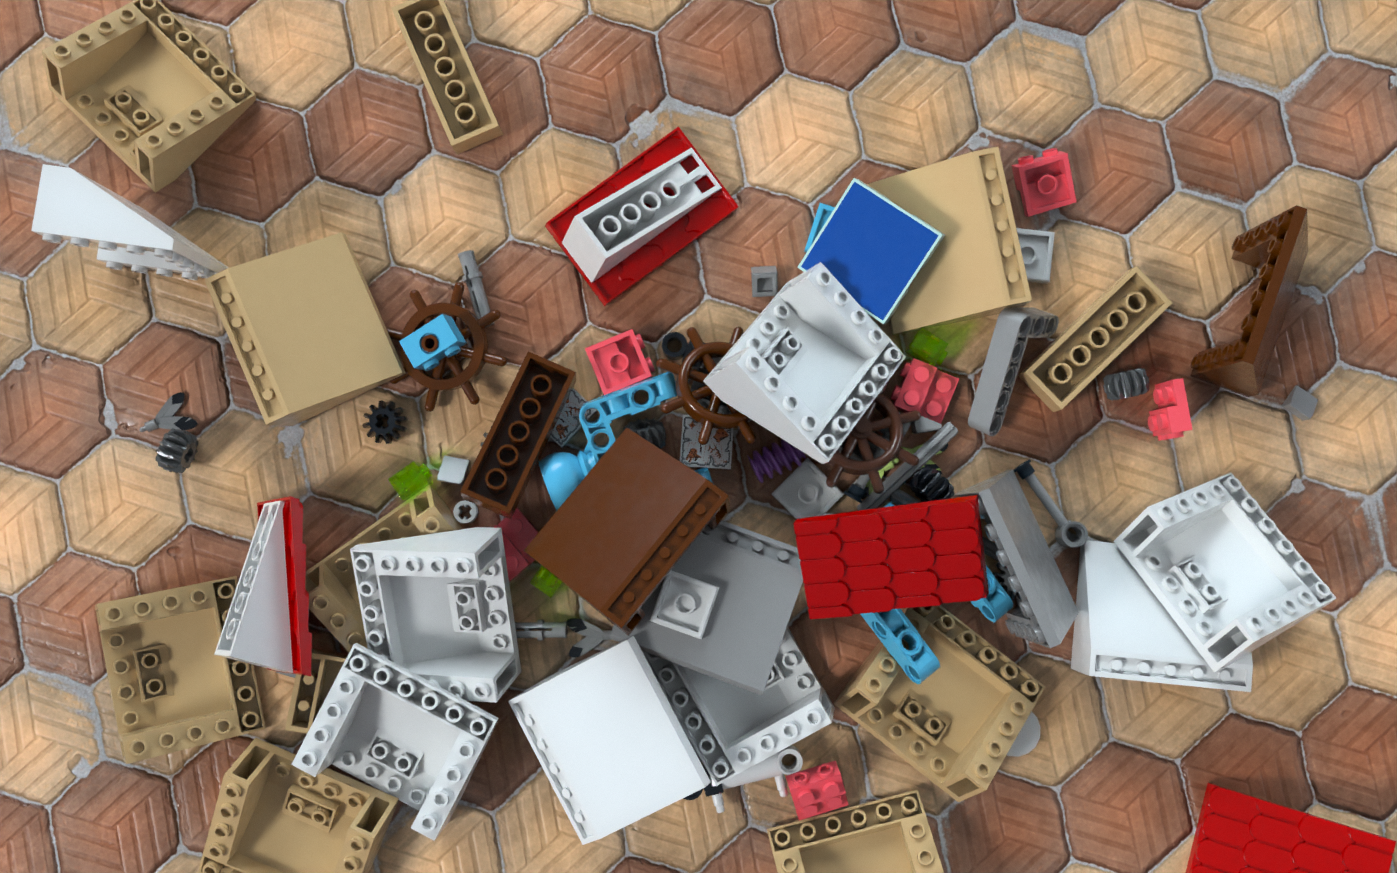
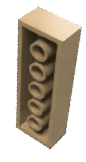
[391,0,503,155]
[1018,266,1172,412]

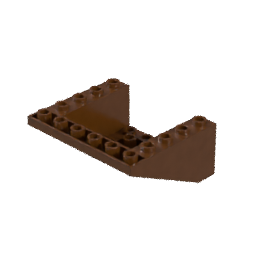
[1190,205,1308,397]
[524,428,731,636]

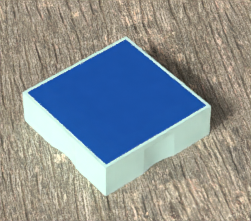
[797,178,945,324]

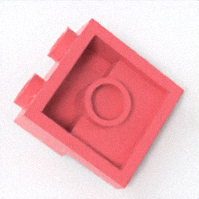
[1012,148,1076,217]
[585,329,655,395]
[890,358,959,424]
[1148,378,1193,441]
[494,508,539,581]
[785,760,848,821]

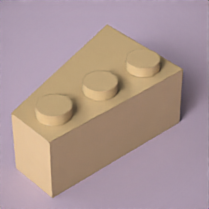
[285,648,348,733]

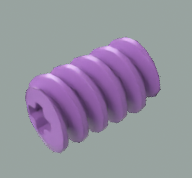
[747,439,805,483]

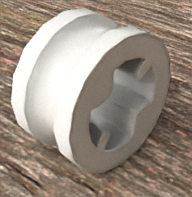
[453,500,478,524]

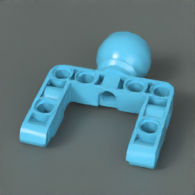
[538,372,713,511]
[861,502,1013,684]

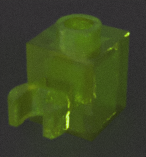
[905,327,948,366]
[388,461,433,501]
[530,566,563,598]

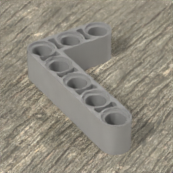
[968,307,1059,437]

